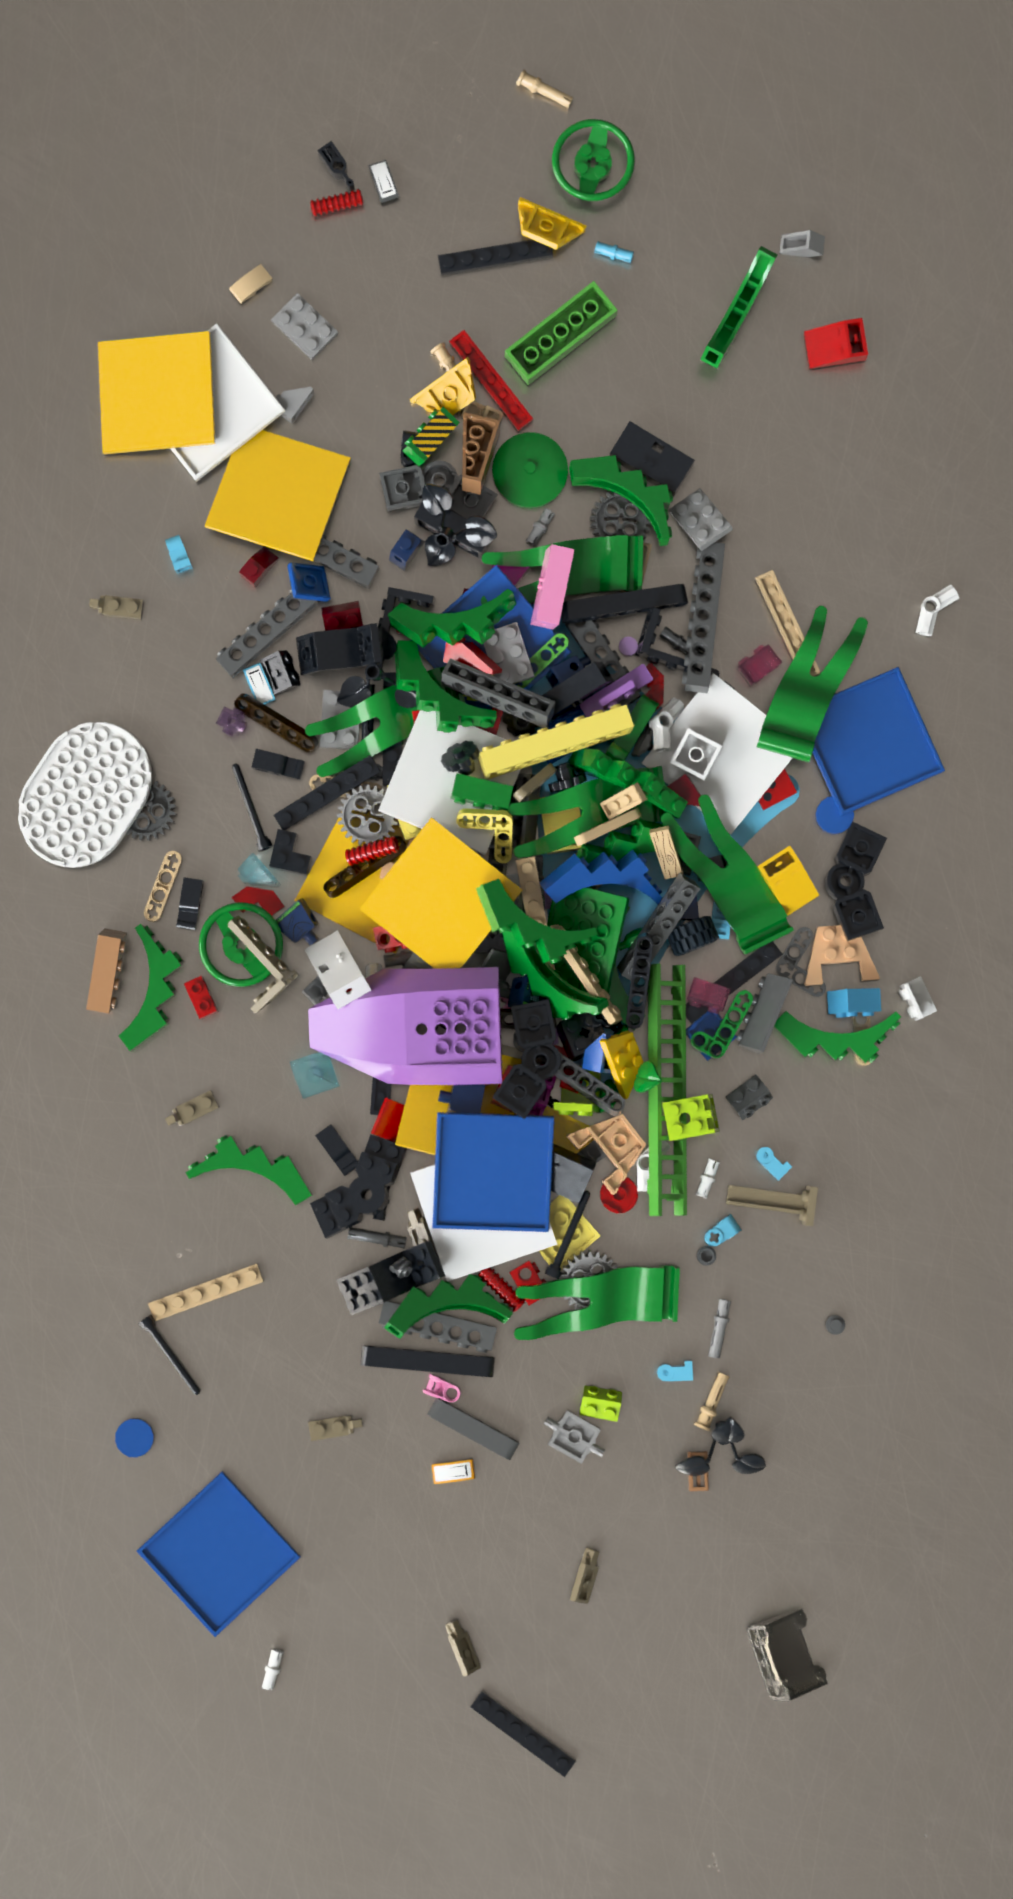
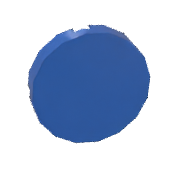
[815,796,854,834]
[115,1418,154,1457]

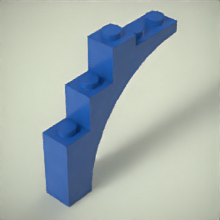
[539,850,662,904]

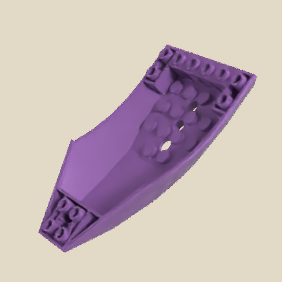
[308,967,503,1085]

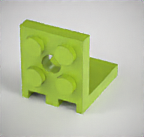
[553,1066,601,1116]
[662,1094,720,1141]

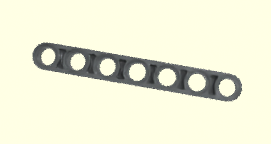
[513,1032,625,1116]

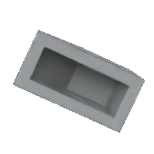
[780,230,825,257]
[276,387,314,424]

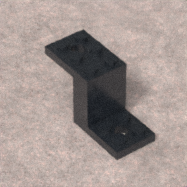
[296,623,383,675]
[337,1240,445,1315]

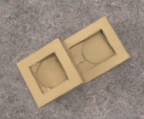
[229,264,273,303]
[460,401,504,422]

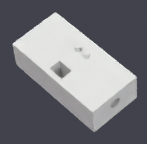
[304,930,371,1009]

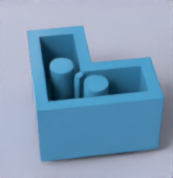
[827,988,881,1018]

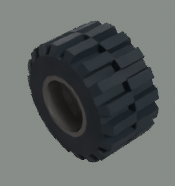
[668,916,719,956]

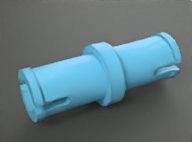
[594,241,634,263]

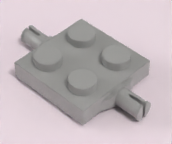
[544,1410,605,1464]

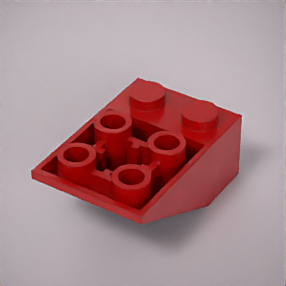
[804,318,868,369]

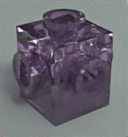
[216,706,247,736]

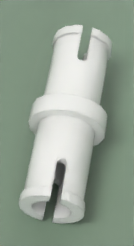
[696,1158,720,1199]
[262,1648,284,1690]

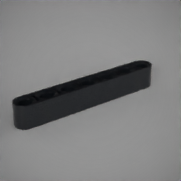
[561,584,688,624]
[360,1345,495,1377]

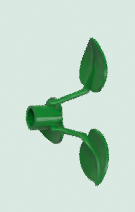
[599,1024,662,1113]

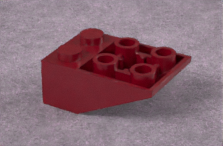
[321,601,363,631]

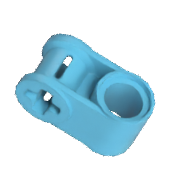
[704,1214,742,1247]

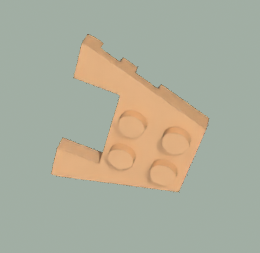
[804,925,880,986]
[567,1114,646,1195]

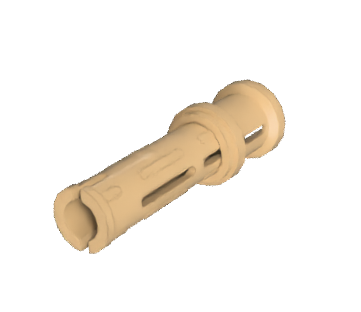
[516,69,573,108]
[430,342,456,372]
[694,1372,729,1432]

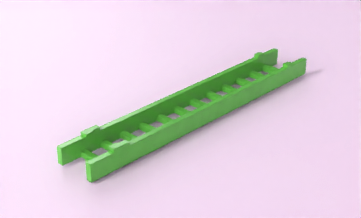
[647,964,687,1216]

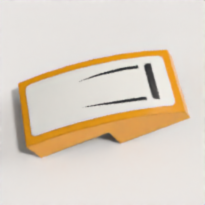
[432,1459,475,1484]

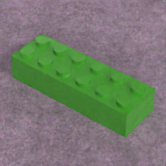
[505,281,618,386]

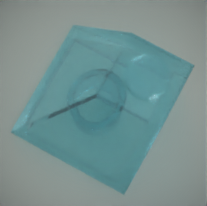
[237,853,281,887]
[290,1052,339,1099]

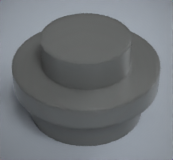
[697,1246,716,1265]
[826,1315,845,1335]

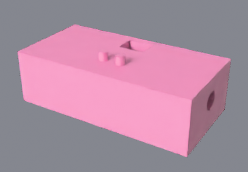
[530,544,574,630]

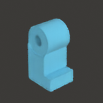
[165,535,193,574]
[756,1147,792,1181]
[657,1360,693,1381]

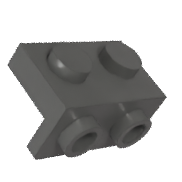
[726,1074,773,1120]

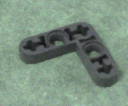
[775,927,826,997]

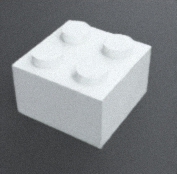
[670,728,722,781]

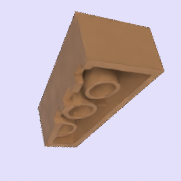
[462,412,500,495]
[86,928,127,1014]

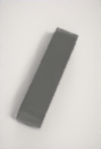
[427,1398,520,1460]

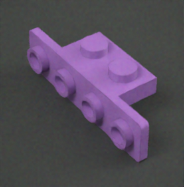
[579,664,653,717]

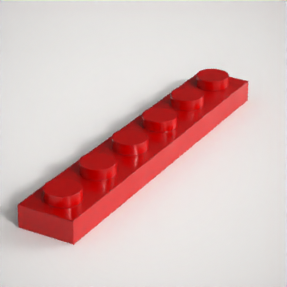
[449,330,533,432]

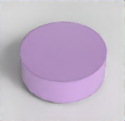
[619,637,638,657]

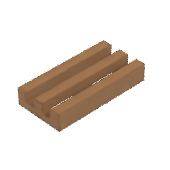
[688,1451,709,1491]

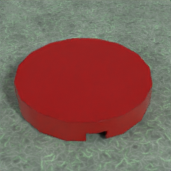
[600,1177,638,1213]

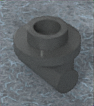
[389,1257,413,1278]

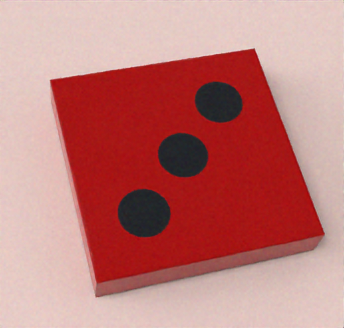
[758,768,797,811]

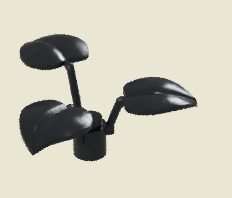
[422,484,497,566]
[337,626,416,708]
[675,1417,766,1476]

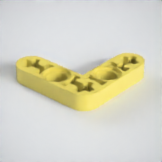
[456,808,513,863]

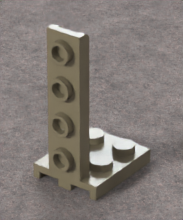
[228,915,299,1014]
[726,1185,818,1226]

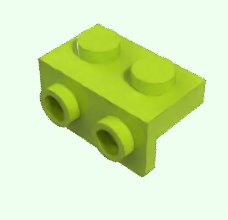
[579,1385,622,1422]

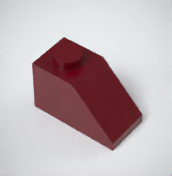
[239,546,279,588]
[667,774,701,807]

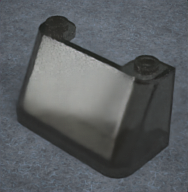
[748,1609,828,1701]

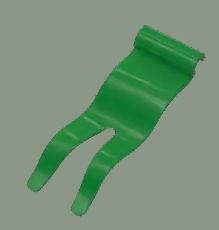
[481,535,643,605]
[756,606,868,763]
[305,666,466,777]
[508,766,667,858]
[661,795,794,955]
[514,1265,680,1340]

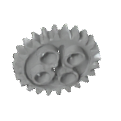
[337,784,398,846]
[560,1250,618,1310]

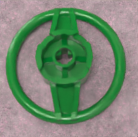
[552,119,635,201]
[199,902,283,987]

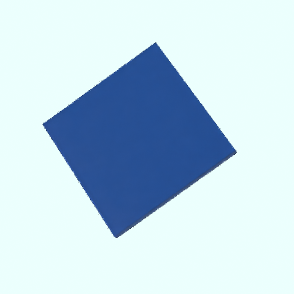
[410,565,572,712]
[812,667,945,816]
[432,1112,554,1232]
[137,1471,301,1637]

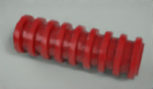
[310,189,363,217]
[345,836,399,866]
[478,1267,525,1312]

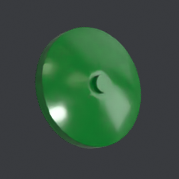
[492,432,568,509]

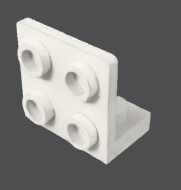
[898,976,937,1021]

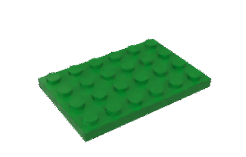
[547,887,630,994]

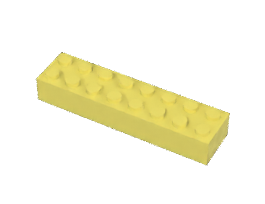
[478,704,634,780]

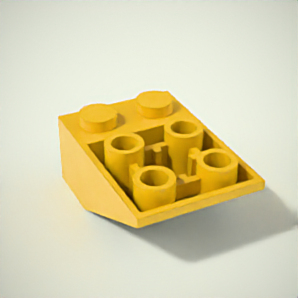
[757,846,819,916]

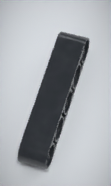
[626,933,654,1029]

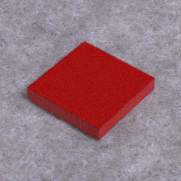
[371,1097,405,1143]

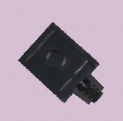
[378,587,435,668]
[634,607,720,677]

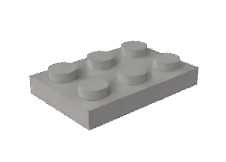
[271,293,338,360]
[669,488,733,551]
[484,622,535,684]
[320,690,360,750]

